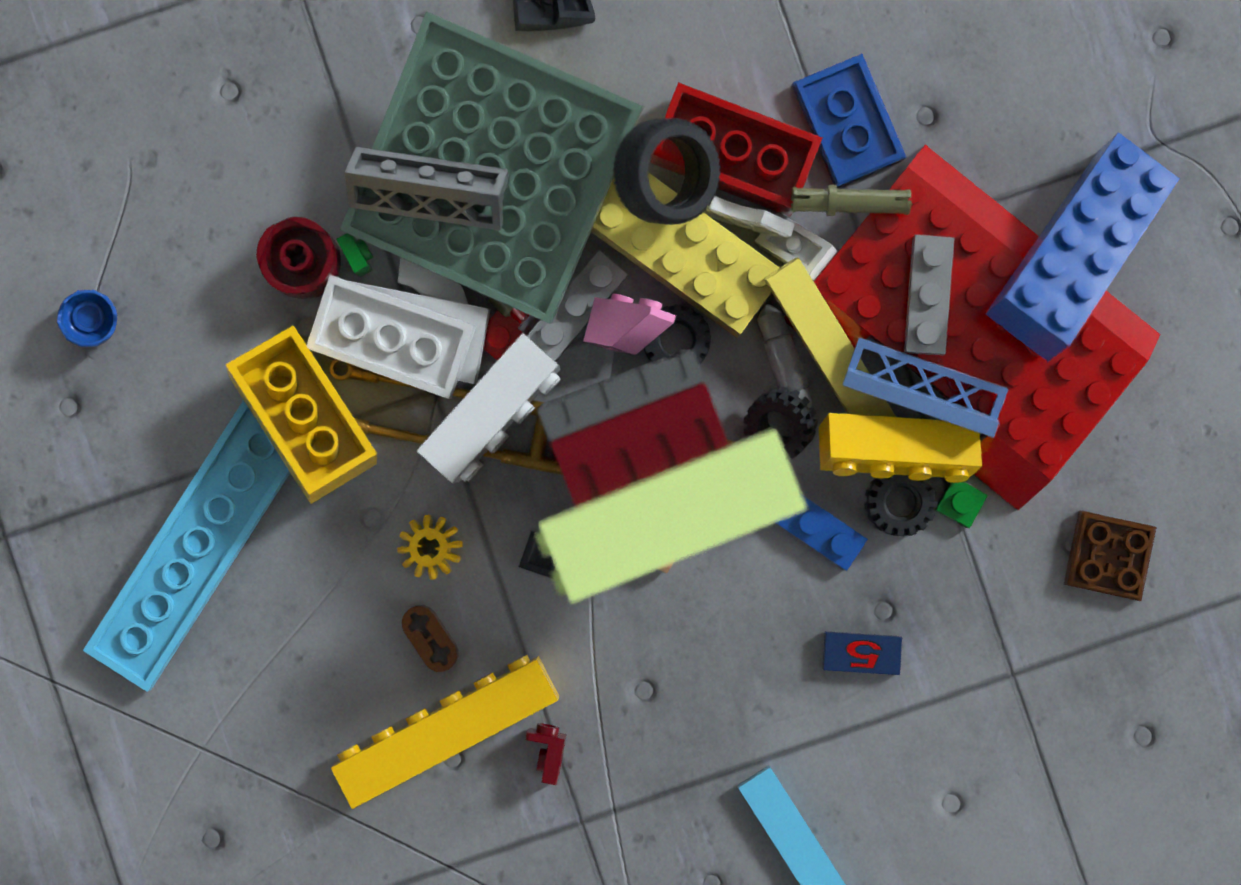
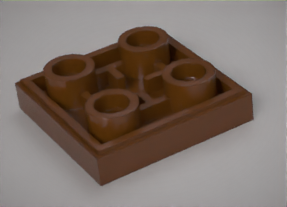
[1063,511,1157,601]

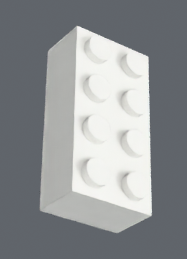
[417,333,561,483]

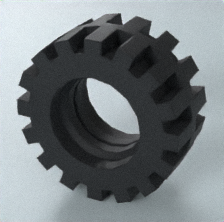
[644,304,711,365]
[743,387,818,459]

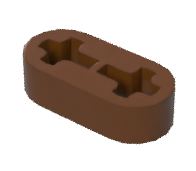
[402,605,459,672]

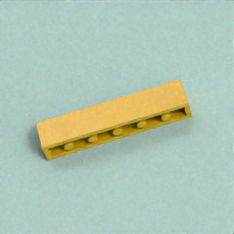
[331,654,559,809]

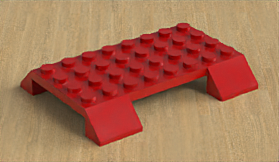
[785,145,1161,510]

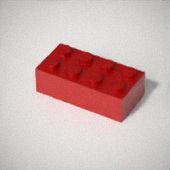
[649,82,822,217]

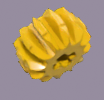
[397,514,463,580]

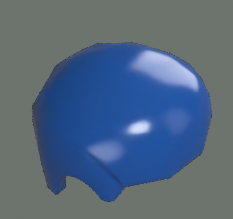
[57,290,118,347]

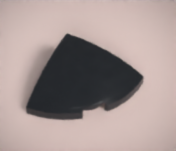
[513,0,596,31]

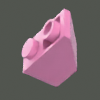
[583,293,676,355]

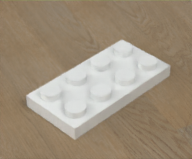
[307,275,476,399]

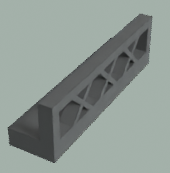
[345,147,509,231]

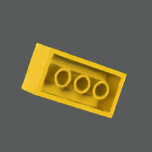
[225,325,377,504]

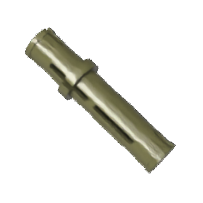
[791,185,911,216]

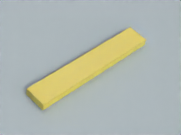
[764,257,896,417]

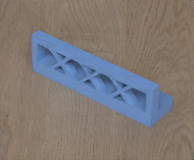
[843,337,1008,437]

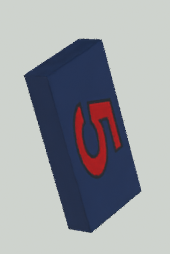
[822,631,902,675]

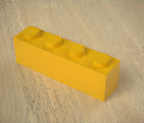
[818,413,982,483]

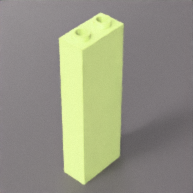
[535,429,807,603]

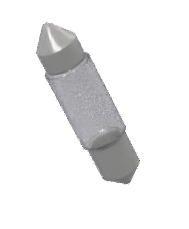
[757,304,813,408]

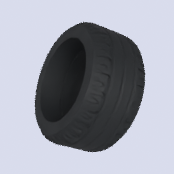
[613,119,721,225]

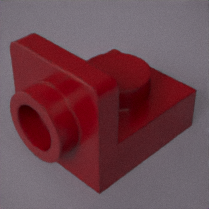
[526,723,567,785]

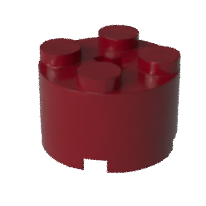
[256,217,341,299]

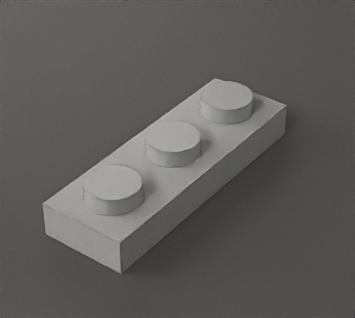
[904,235,954,356]
[527,251,628,362]

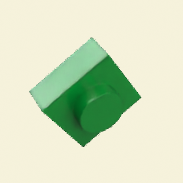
[336,233,374,277]
[934,482,988,528]

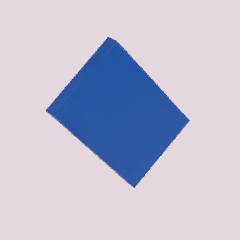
[791,54,906,188]

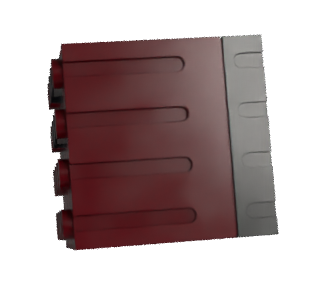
[538,349,729,507]

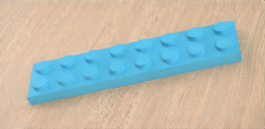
[83,400,290,692]

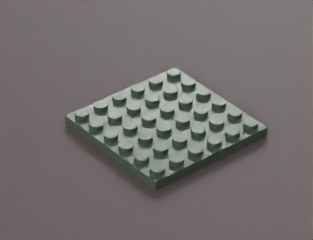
[340,11,644,324]

